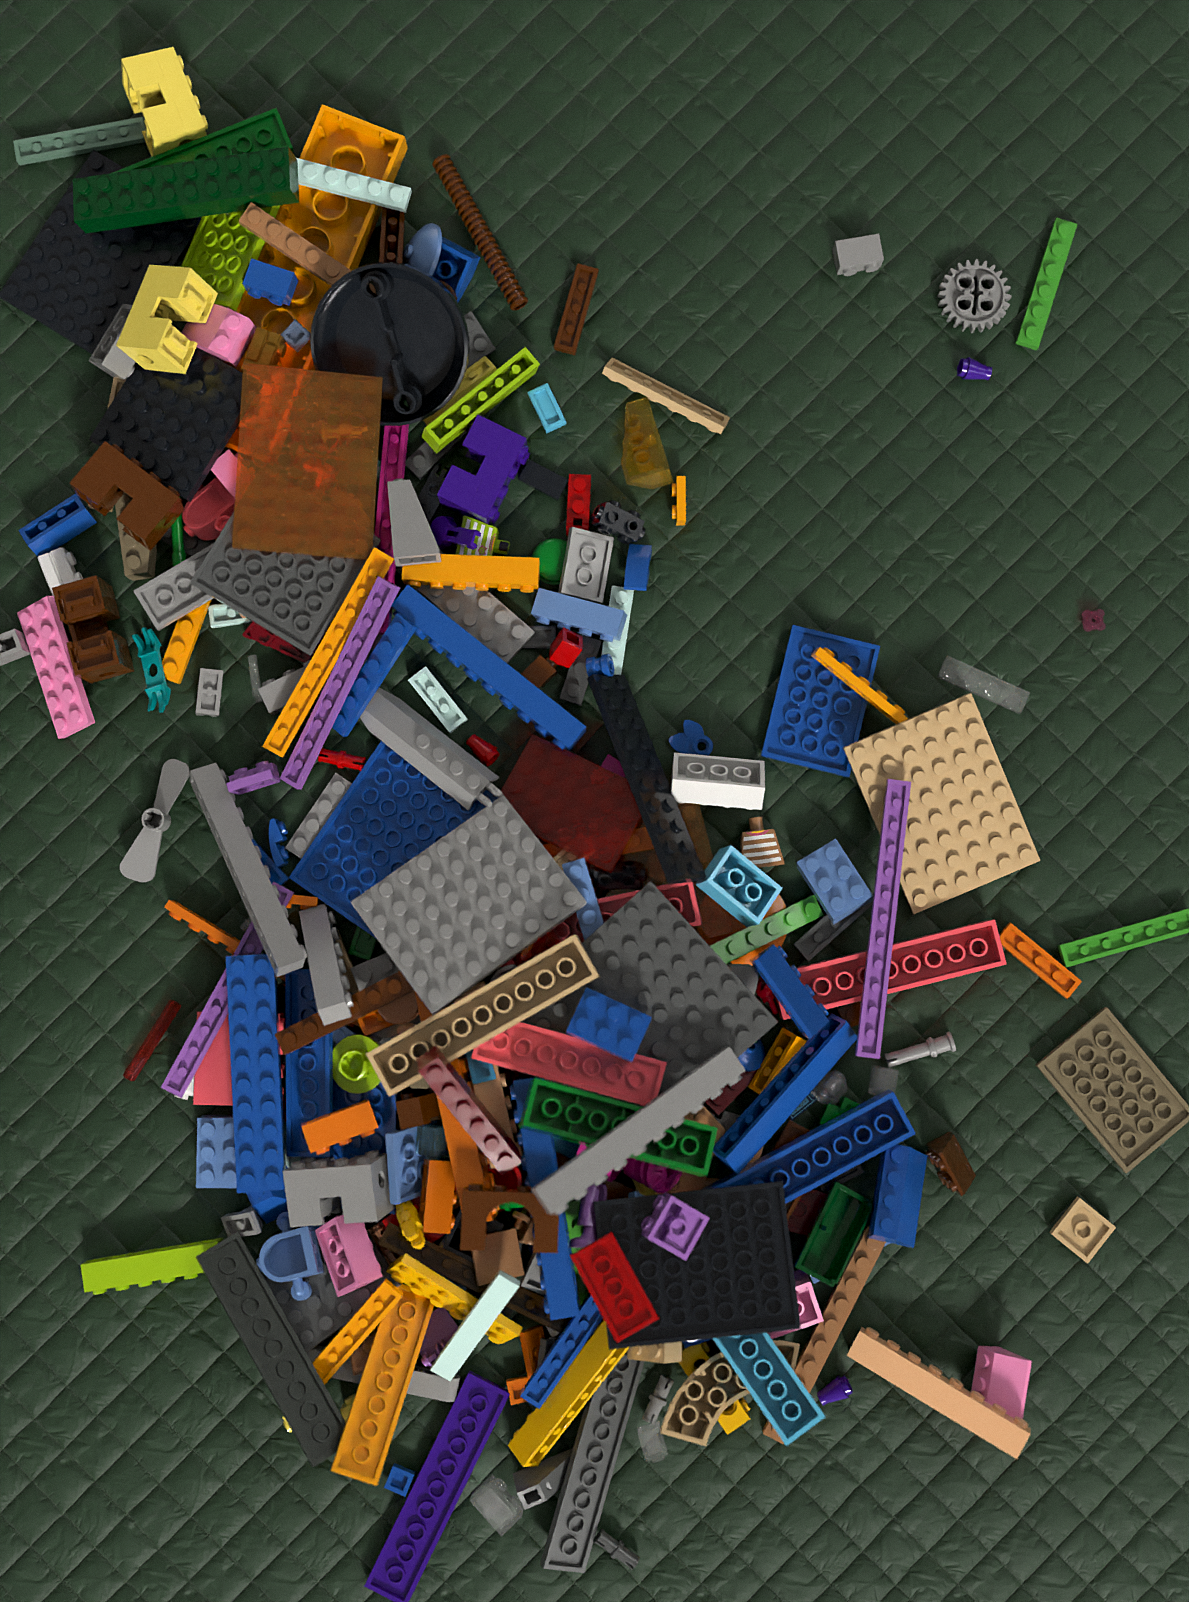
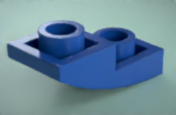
[624,544,652,591]
[269,818,289,868]

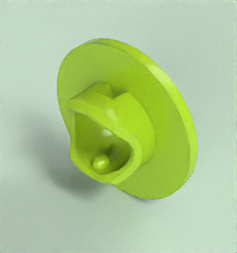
[333,1035,381,1094]

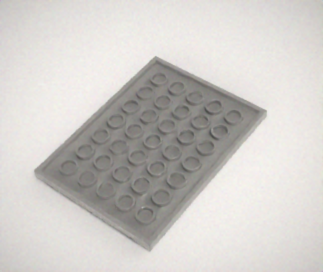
[351,795,587,1015]

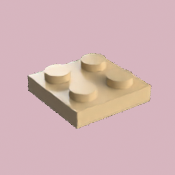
[1049,1196,1116,1264]

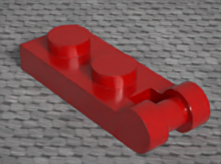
[566,474,591,536]

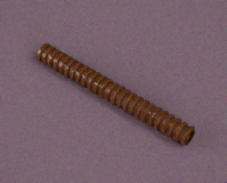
[432,154,528,310]

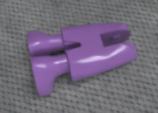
[569,1183,607,1248]

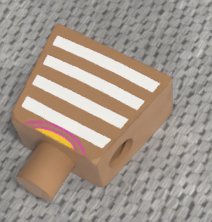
[740,817,784,868]

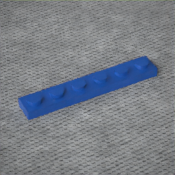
[332,613,417,737]
[520,1293,603,1409]

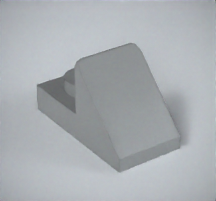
[221,1205,263,1237]

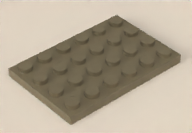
[1035,1007,1189,1174]

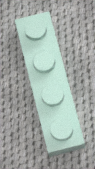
[601,586,634,675]

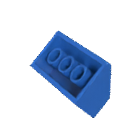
[750,944,829,1039]
[868,1144,927,1248]

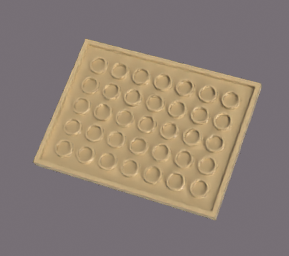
[843,693,1040,914]

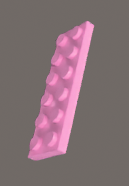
[17,596,95,739]

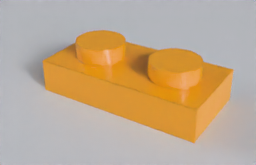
[672,476,686,526]

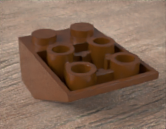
[925,1132,976,1196]

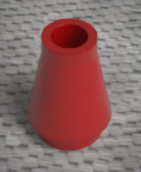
[466,734,500,766]

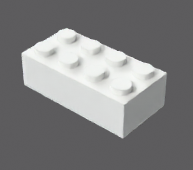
[671,753,765,810]

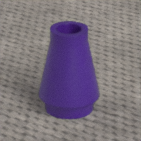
[957,357,992,380]
[817,1375,853,1405]

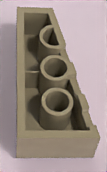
[115,493,157,581]

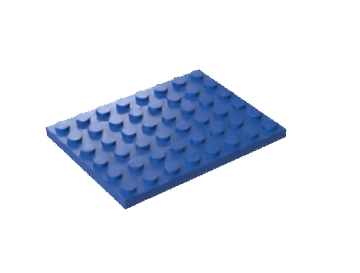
[289,741,498,939]

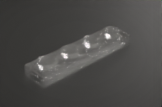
[937,656,1030,714]

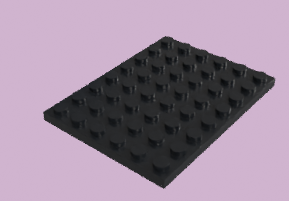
[0,150,202,355]
[594,1181,801,1349]

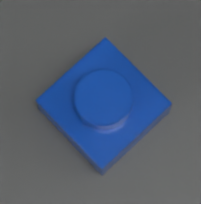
[384,1463,415,1497]

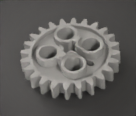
[937,259,1011,333]

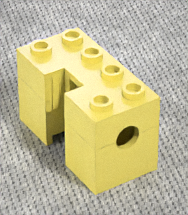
[121,47,208,157]
[116,265,218,374]

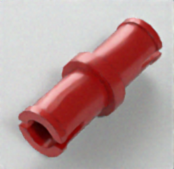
[318,748,366,771]

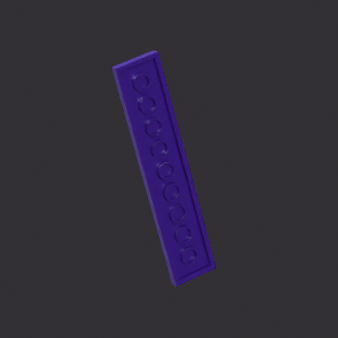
[364,1370,510,1602]

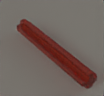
[123,1000,181,1081]

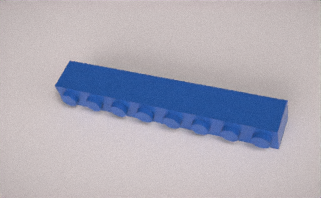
[713,1013,857,1175]

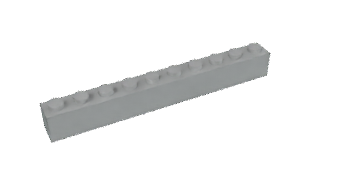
[190,763,307,977]
[531,1047,746,1215]

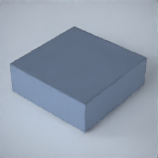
[280,319,311,353]

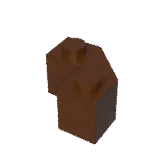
[396,1087,442,1129]

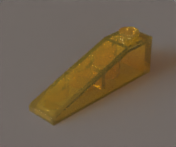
[621,397,673,489]

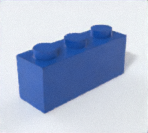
[18,493,97,556]

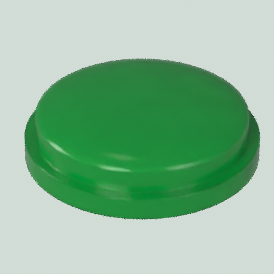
[532,538,567,585]

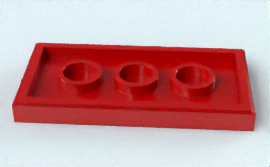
[570,1231,659,1343]

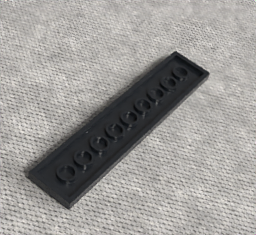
[587,674,706,884]

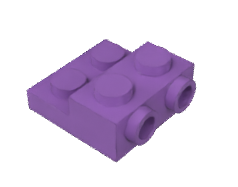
[226,761,281,795]
[641,1192,709,1261]

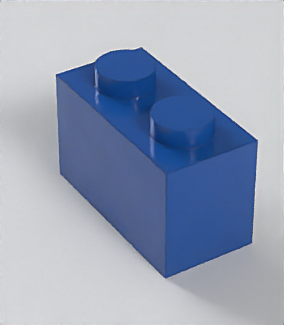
[242,258,298,306]

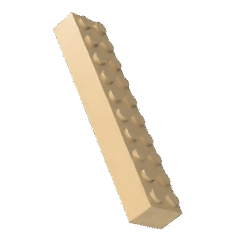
[366,934,600,1096]

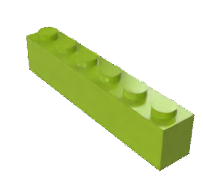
[422,347,540,454]
[81,1238,223,1295]

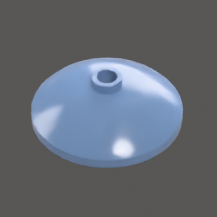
[403,223,442,275]

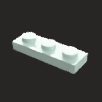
[408,666,468,733]

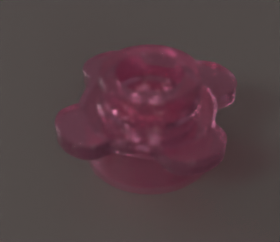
[1082,609,1106,632]

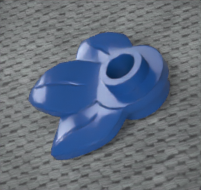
[668,720,713,756]

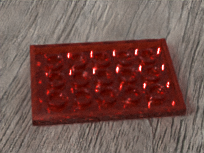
[500,734,642,873]

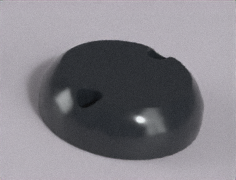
[310,262,470,426]

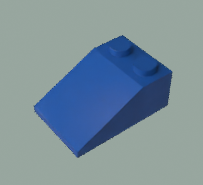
[432,237,481,303]

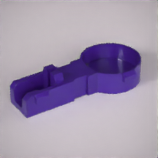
[430,516,481,550]

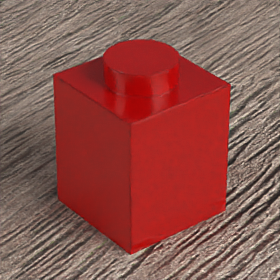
[549,627,583,668]

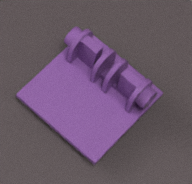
[419,1307,458,1369]

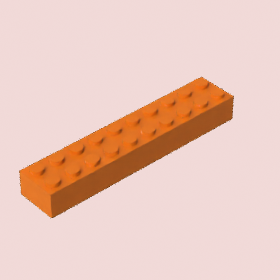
[415,992,500,1222]

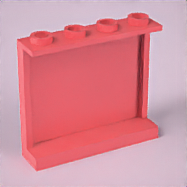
[193,1011,286,1106]

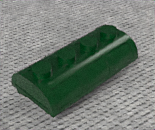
[793,1181,874,1287]

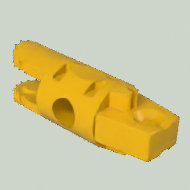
[395,1200,425,1249]

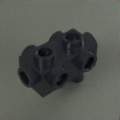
[590,500,645,544]
[589,858,645,898]

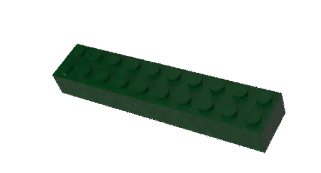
[73,147,299,233]

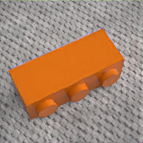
[301,1099,378,1155]
[419,1159,457,1234]

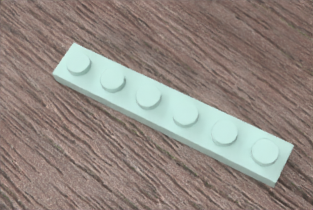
[296,158,412,213]

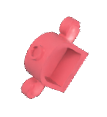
[182,477,239,541]

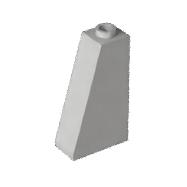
[387,478,442,567]

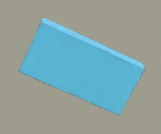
[527,383,566,434]

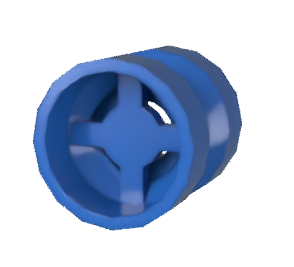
[586,654,615,677]

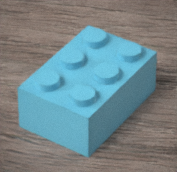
[695,845,782,927]

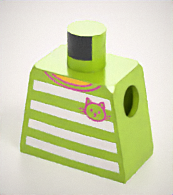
[455,516,510,556]

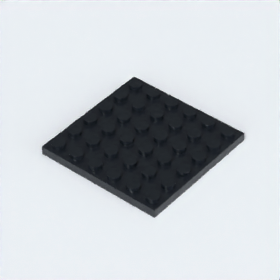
[89,347,263,502]

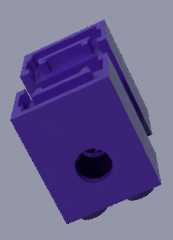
[437,415,530,525]

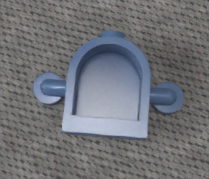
[256,1212,324,1301]

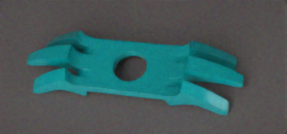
[132,627,171,713]

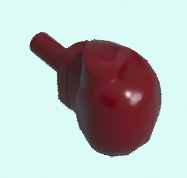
[756,977,779,1015]

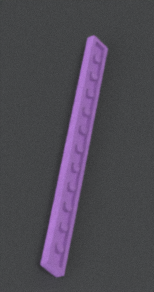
[855,779,911,1059]

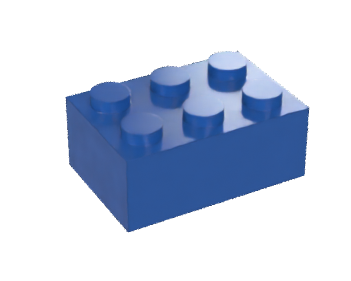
[566,987,652,1063]

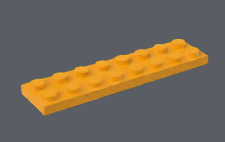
[330,1284,434,1486]

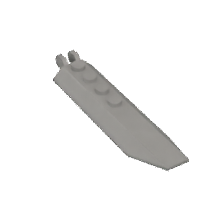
[360,688,502,811]

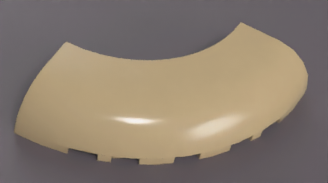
[660,1340,800,1446]

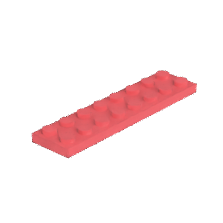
[471,1022,667,1106]

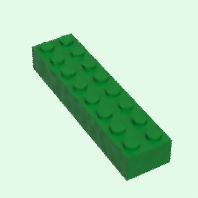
[518,1078,718,1177]

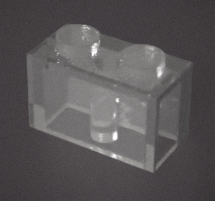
[470,1475,523,1536]

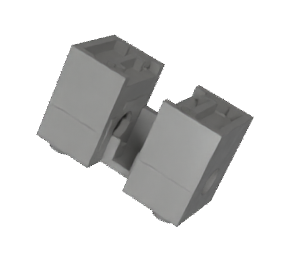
[283,1150,395,1227]

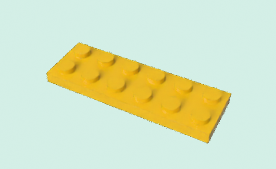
[386,1253,523,1344]

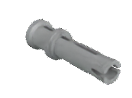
[884,1031,956,1068]

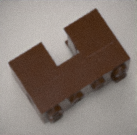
[70,441,184,551]
[52,575,134,683]

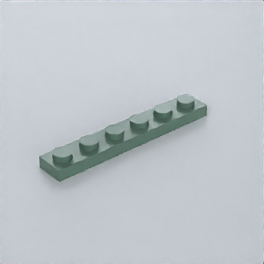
[13,117,146,165]

